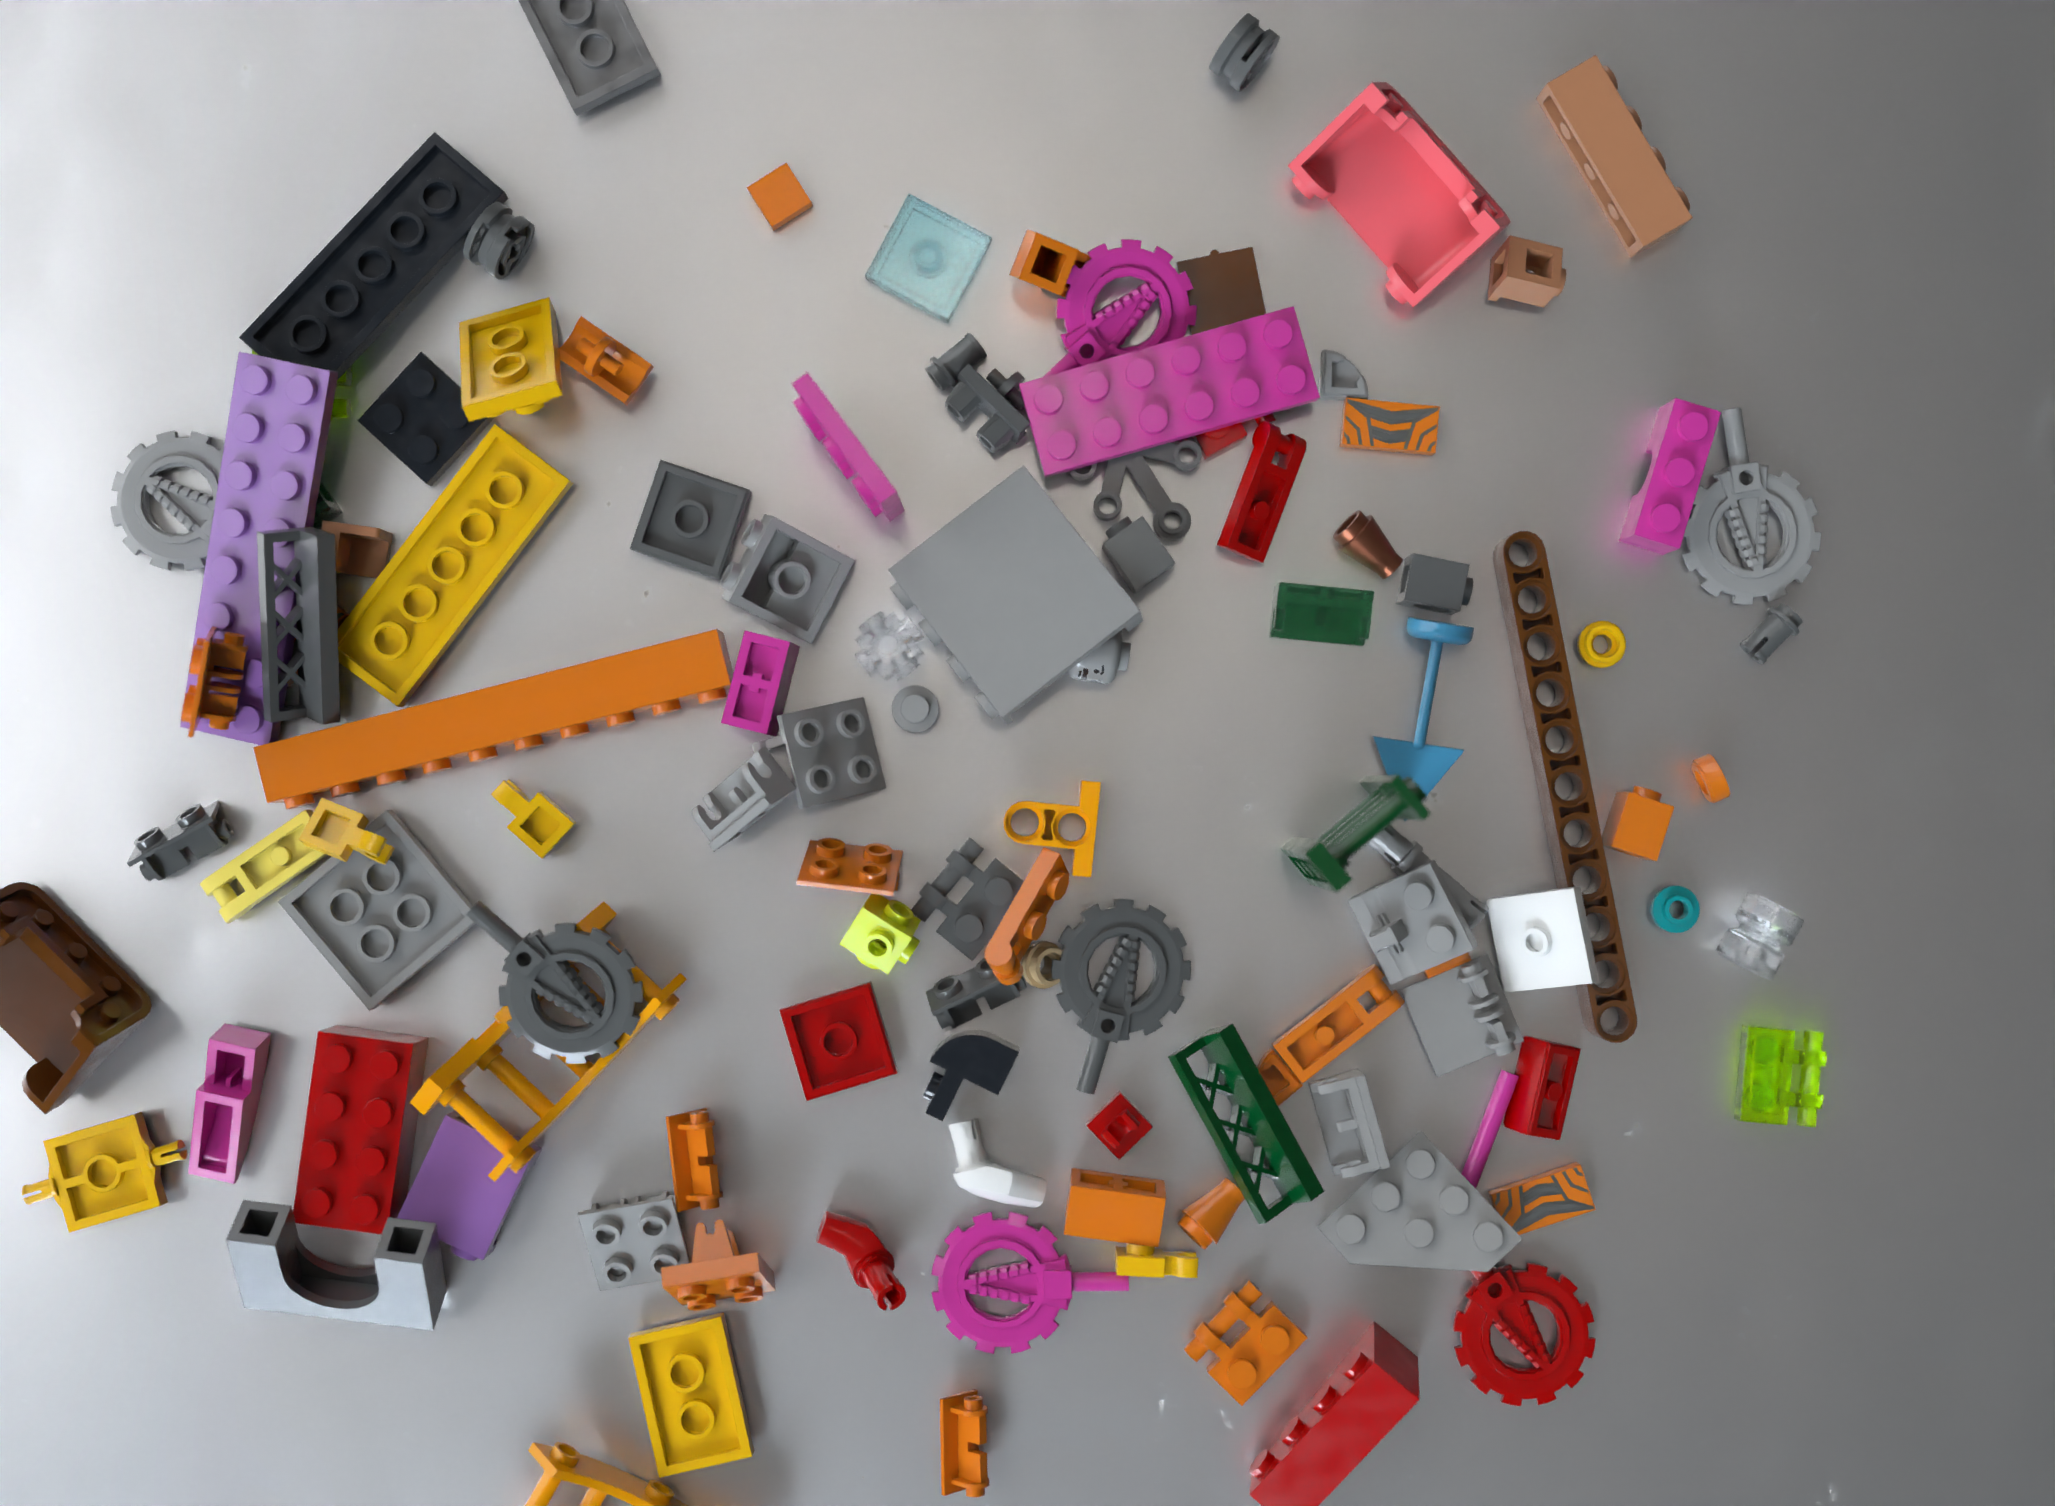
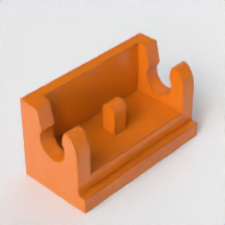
[1064,1168,1166,1248]

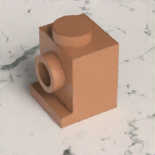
[1488,235,1566,308]

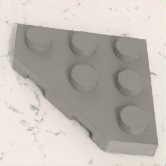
[1317,1131,1522,1272]

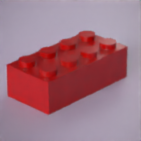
[293,1025,429,1235]

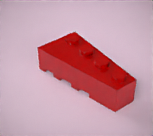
[1249,1321,1420,1506]

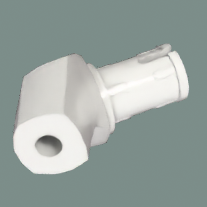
[948,1118,1047,1208]

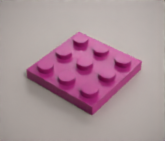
[792,372,905,522]

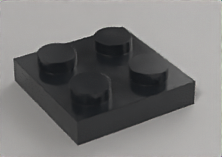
[357,352,494,487]

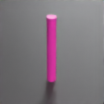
[1461,1069,1519,1189]

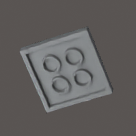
[278,810,476,1011]

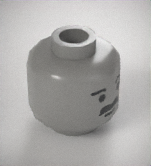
[1067,630,1131,684]

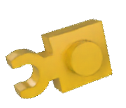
[1115,1243,1198,1278]

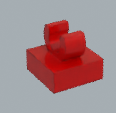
[1086,1090,1153,1160]

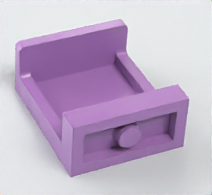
[397,1110,542,1261]

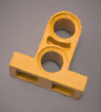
[1003,780,1101,877]

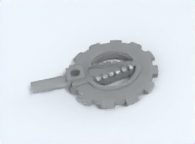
[1682,407,1821,605]
[111,431,224,571]

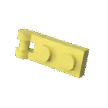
[200,810,327,924]

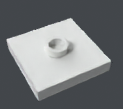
[1486,886,1599,993]

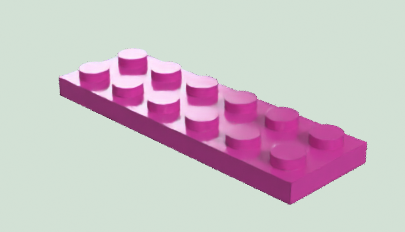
[1019,306,1320,478]

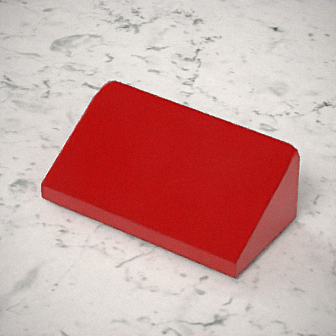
[1503,1036,1581,1140]

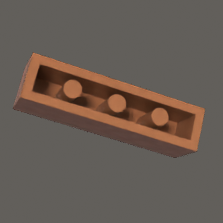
[1536,55,1693,258]

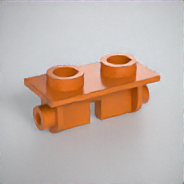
[666,1108,723,1212]
[940,1389,989,1497]

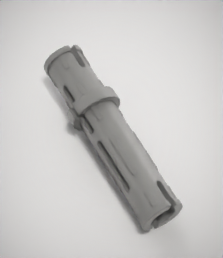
[1367,825,1489,930]

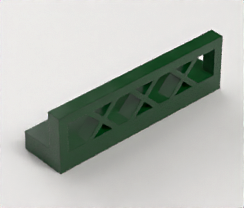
[1168,1023,1325,1224]

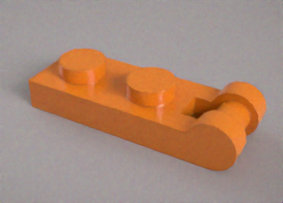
[984,847,1070,985]
[1271,964,1405,1084]

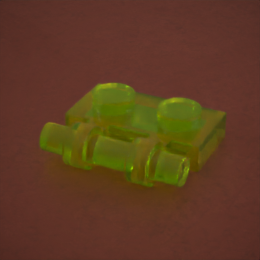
[1734,1024,1827,1127]

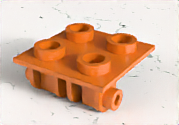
[181,626,248,738]
[796,838,903,896]

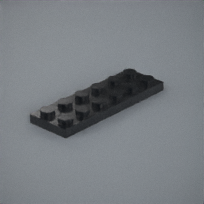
[239,132,508,380]

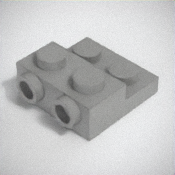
[720,514,855,644]

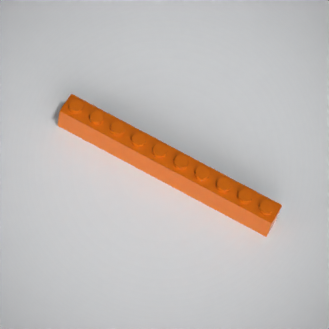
[253,629,734,810]

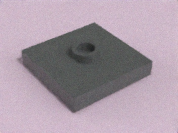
[630,459,752,580]

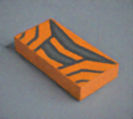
[1339,397,1440,456]
[1488,1162,1596,1235]

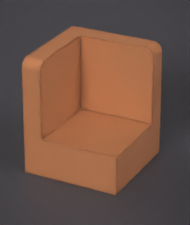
[321,520,393,579]

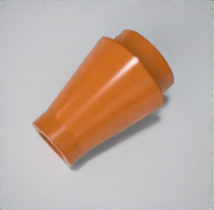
[1177,1178,1245,1250]

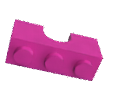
[1619,398,1721,555]

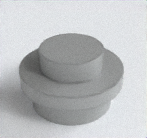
[892,685,939,733]

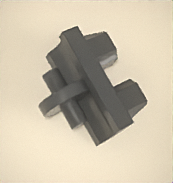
[945,363,1030,453]

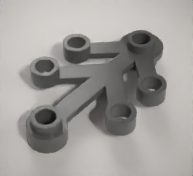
[1069,440,1202,542]

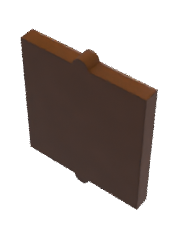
[1176,247,1266,335]

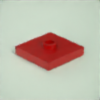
[779,981,898,1101]

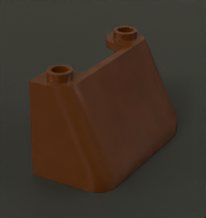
[0,882,152,1115]

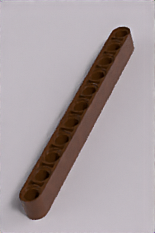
[1493,531,1637,1043]

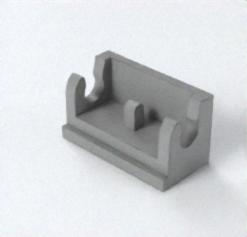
[692,747,797,851]
[1308,1069,1390,1178]

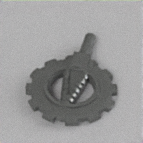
[1051,899,1191,1095]
[466,900,644,1064]

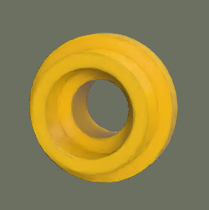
[1577,621,1626,668]

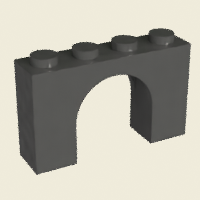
[226,1200,447,1331]

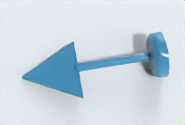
[1372,617,1474,822]

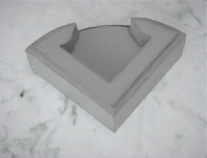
[1319,350,1369,400]

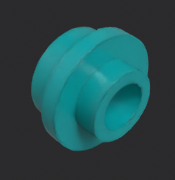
[1651,886,1700,933]

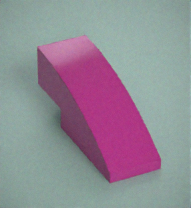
[188,1023,271,1184]

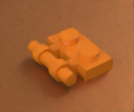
[1184,1280,1308,1406]

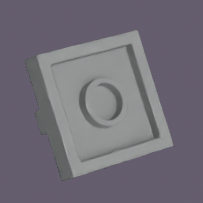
[1348,859,1478,985]

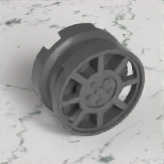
[1209,13,1280,92]
[463,201,535,280]

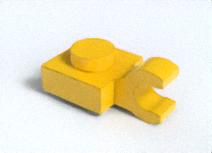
[491,779,577,859]
[298,798,395,865]

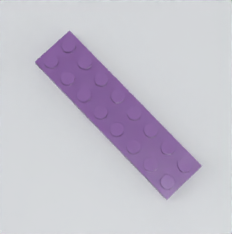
[180,352,338,745]

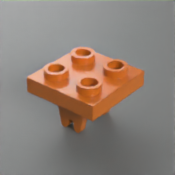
[661,1219,776,1311]

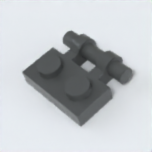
[911,837,1024,961]

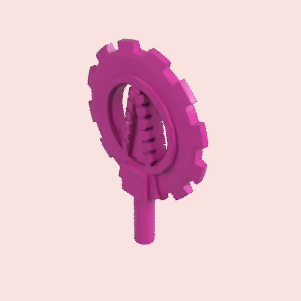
[1043,239,1197,377]
[931,1211,1129,1354]

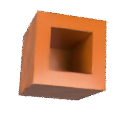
[1602,786,1674,861]

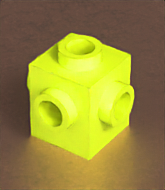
[840,893,921,974]

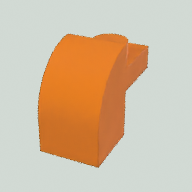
[1009,229,1097,298]

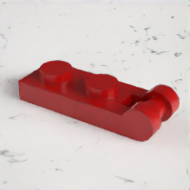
[1217,421,1307,563]

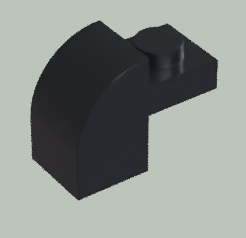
[922,1030,1019,1122]

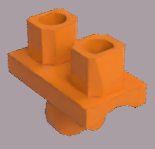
[559,316,654,405]

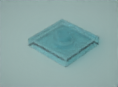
[865,194,992,323]

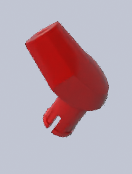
[816,1211,906,1311]

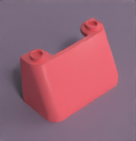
[1288,82,1510,307]

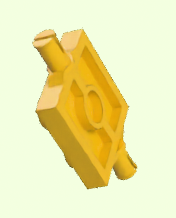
[22,1112,187,1233]

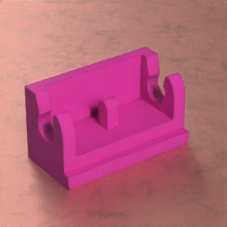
[721,630,800,737]

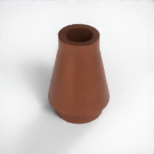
[1333,510,1403,579]

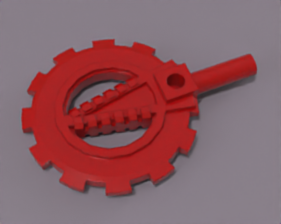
[1453,1263,1596,1406]

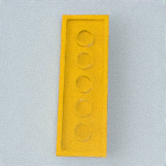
[338,424,574,707]

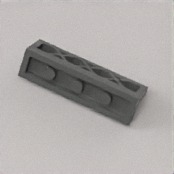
[257,527,340,725]

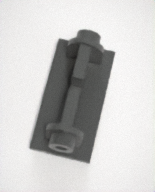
[127,801,234,881]
[926,958,1027,1029]

